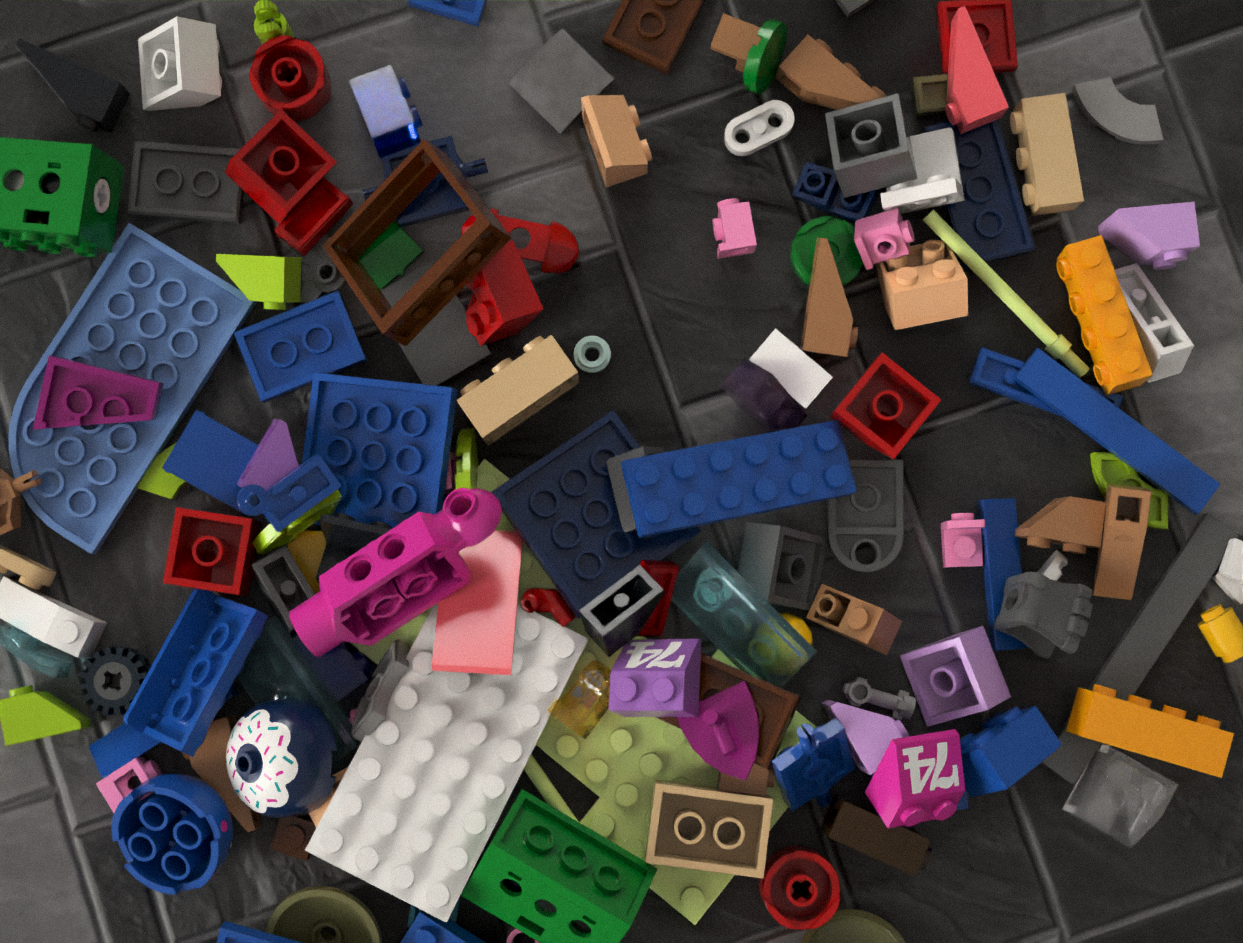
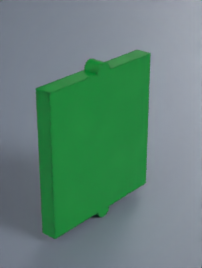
[337,221,424,290]

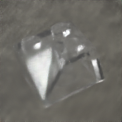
[1062,744,1178,848]

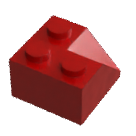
[224,109,337,224]
[465,240,543,347]
[829,352,941,459]
[163,507,261,596]

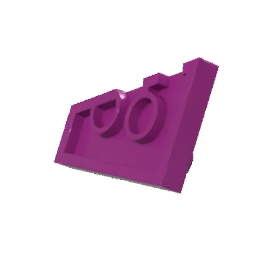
[33,356,164,430]

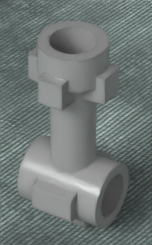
[842,677,916,720]

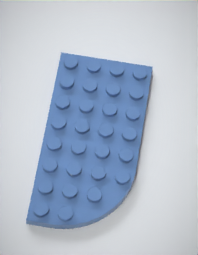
[8,223,257,555]

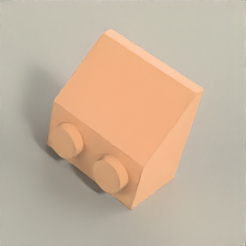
[581,95,652,187]

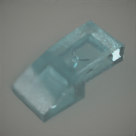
[0,625,72,678]

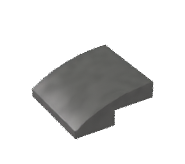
[509,28,616,134]

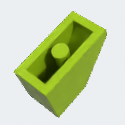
[216,254,302,310]
[0,685,92,746]

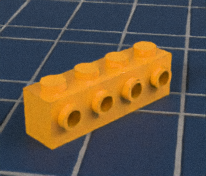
[1056,235,1153,396]
[1066,684,1234,778]

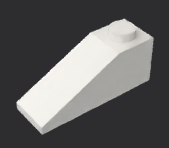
[1114,263,1194,383]
[0,576,107,658]

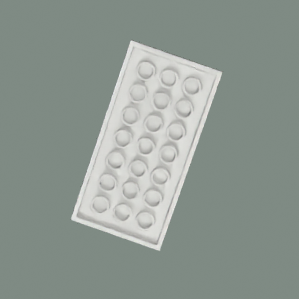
[305,602,588,923]

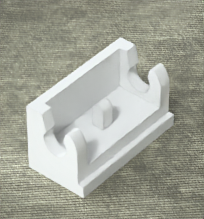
[749,328,833,409]

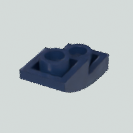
[792,162,879,223]

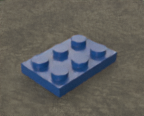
[234,290,368,403]

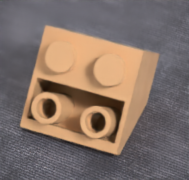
[876,240,968,330]

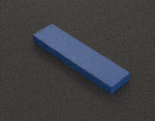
[968,347,1123,417]

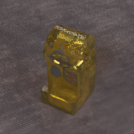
[547,660,611,740]

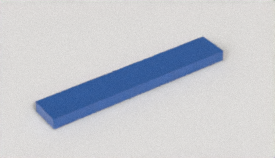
[1013,348,1221,515]

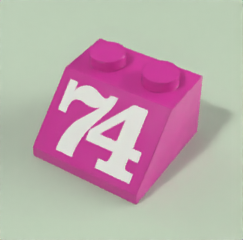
[865,729,965,828]

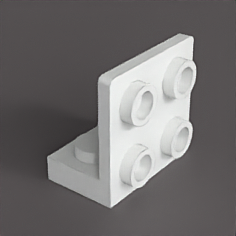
[880,127,965,214]

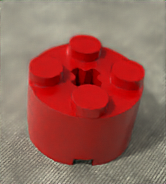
[249,35,331,121]
[759,845,840,930]

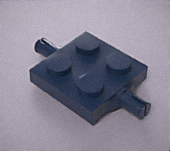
[362,135,488,228]

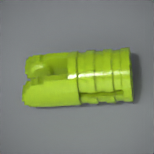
[254,0,294,44]

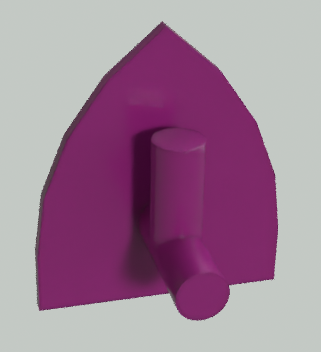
[677,681,760,781]

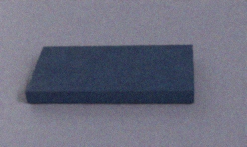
[923,120,1036,270]

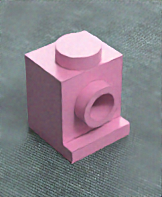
[712,198,757,259]
[854,208,915,270]
[96,756,163,813]

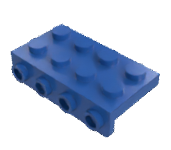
[123,588,268,757]

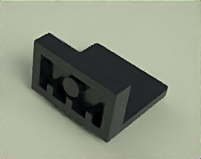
[316,513,392,583]

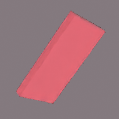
[431,530,523,675]

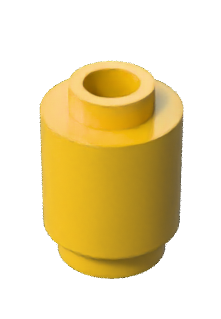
[1198,604,1243,664]

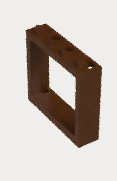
[322,138,511,346]

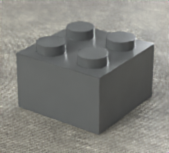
[825,93,918,198]

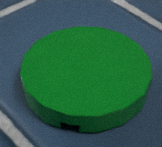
[743,19,787,95]
[790,216,863,287]

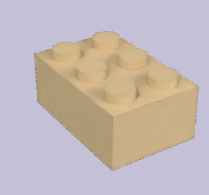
[456,335,579,446]
[645,780,773,879]

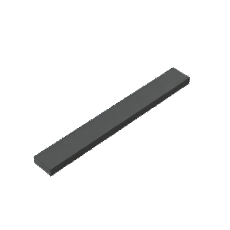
[1041,513,1239,784]

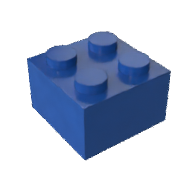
[960,706,1062,797]

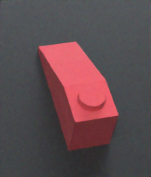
[945,6,1009,134]

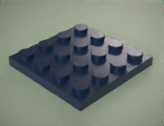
[492,410,701,619]

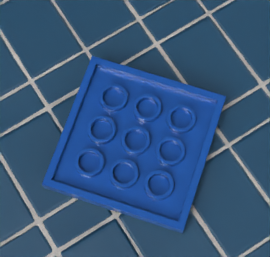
[302,372,458,528]

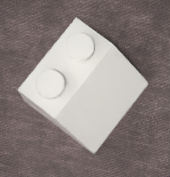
[138,16,222,111]

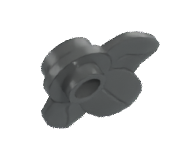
[282,235,347,304]

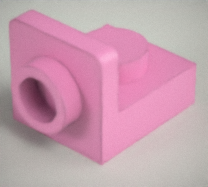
[941,513,985,568]

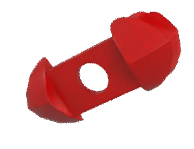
[462,209,579,274]

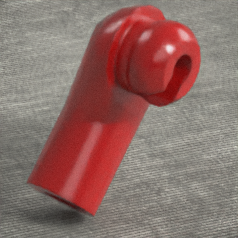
[520,587,576,627]

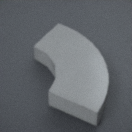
[1072,77,1164,145]
[352,638,409,742]

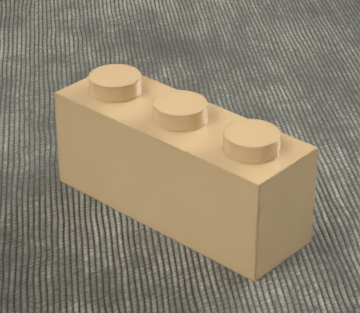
[1010,93,1084,216]

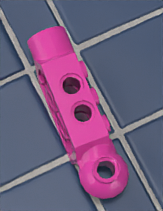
[289,488,502,657]

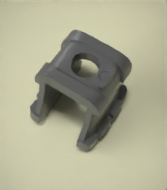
[993,572,1093,659]

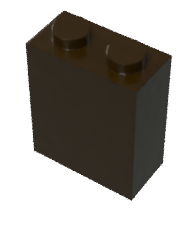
[819,794,932,877]

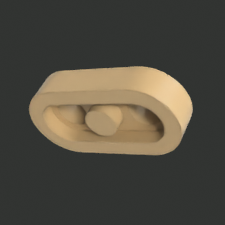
[0,545,57,590]

